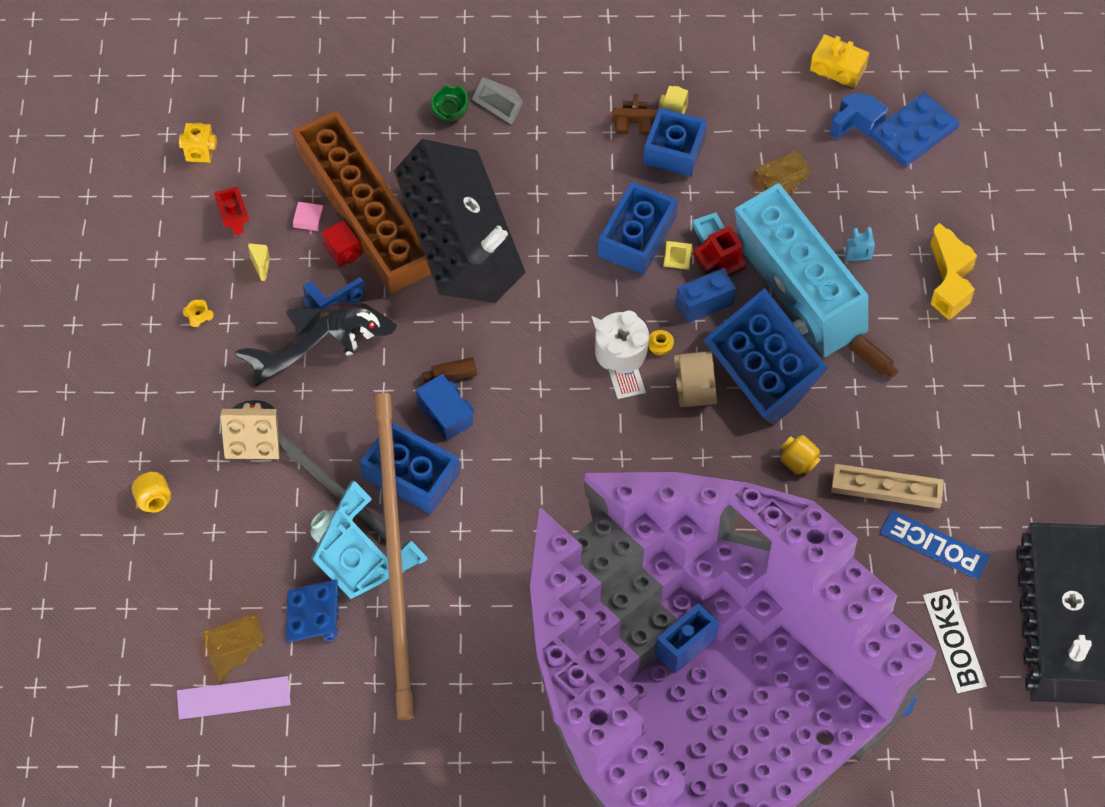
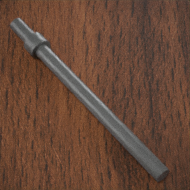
[279,433,386,541]

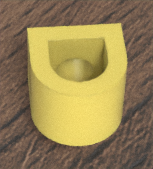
[659,86,688,114]

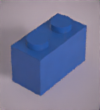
[676,268,736,324]
[416,374,474,441]
[655,603,719,674]

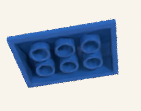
[703,288,828,425]

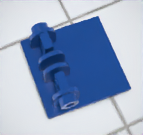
[286,579,340,643]

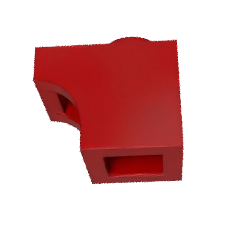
[692,225,746,277]

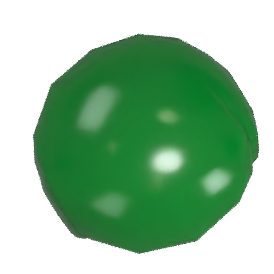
[431,85,468,122]

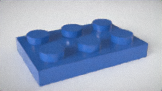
[870,92,960,168]

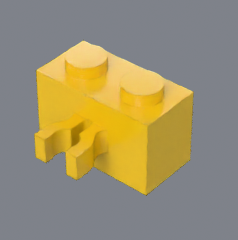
[810,34,870,89]

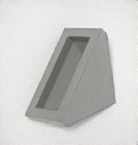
[472,78,523,124]

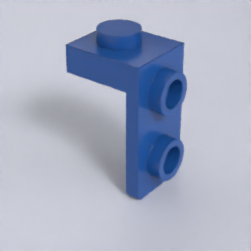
[302,278,365,309]

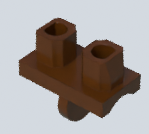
[612,94,658,136]

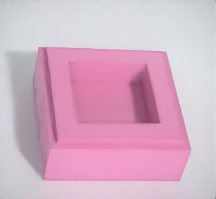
[293,202,324,231]

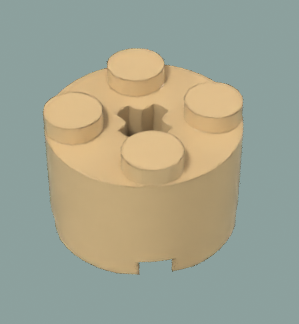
[674,351,717,407]

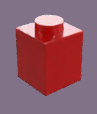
[322,220,362,268]

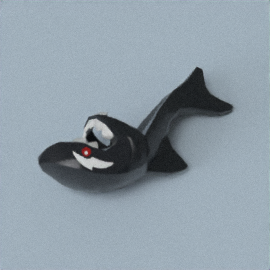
[235,301,397,386]

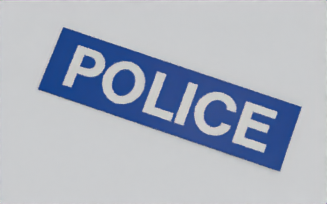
[880,510,990,580]

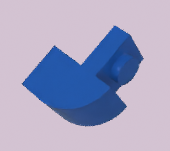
[830,94,888,140]

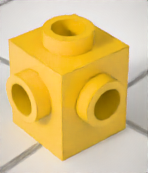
[179,123,217,163]

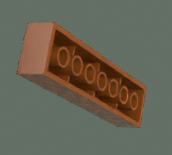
[292,110,432,295]

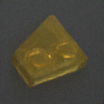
[754,150,811,195]
[201,614,265,684]

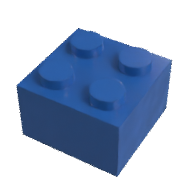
[643,108,707,177]

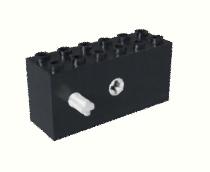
[394,139,526,303]
[1016,523,1105,704]

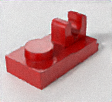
[213,186,249,236]

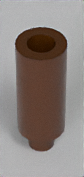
[850,334,898,378]
[422,357,477,383]

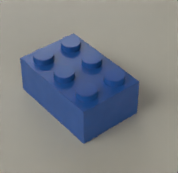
[598,181,678,275]
[360,423,460,515]

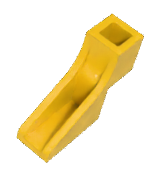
[930,223,977,320]

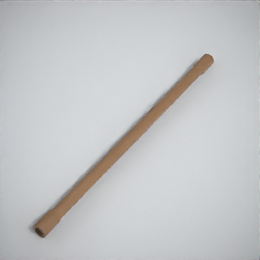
[375,393,414,720]

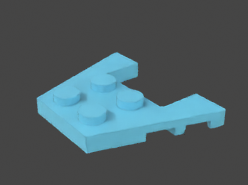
[311,480,428,599]

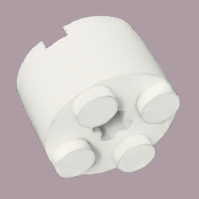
[595,310,649,374]

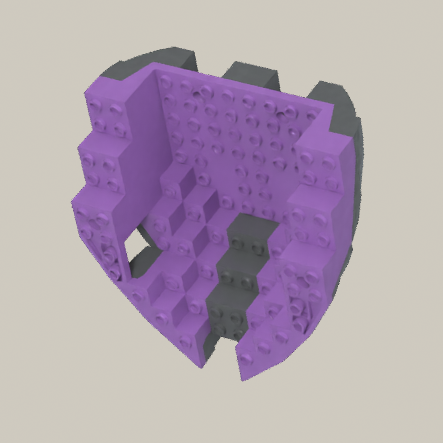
[530,472,937,807]

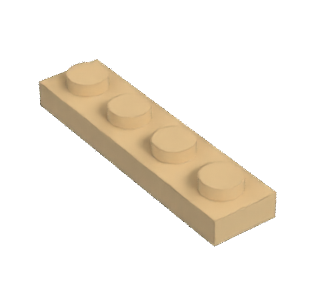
[831,464,944,509]

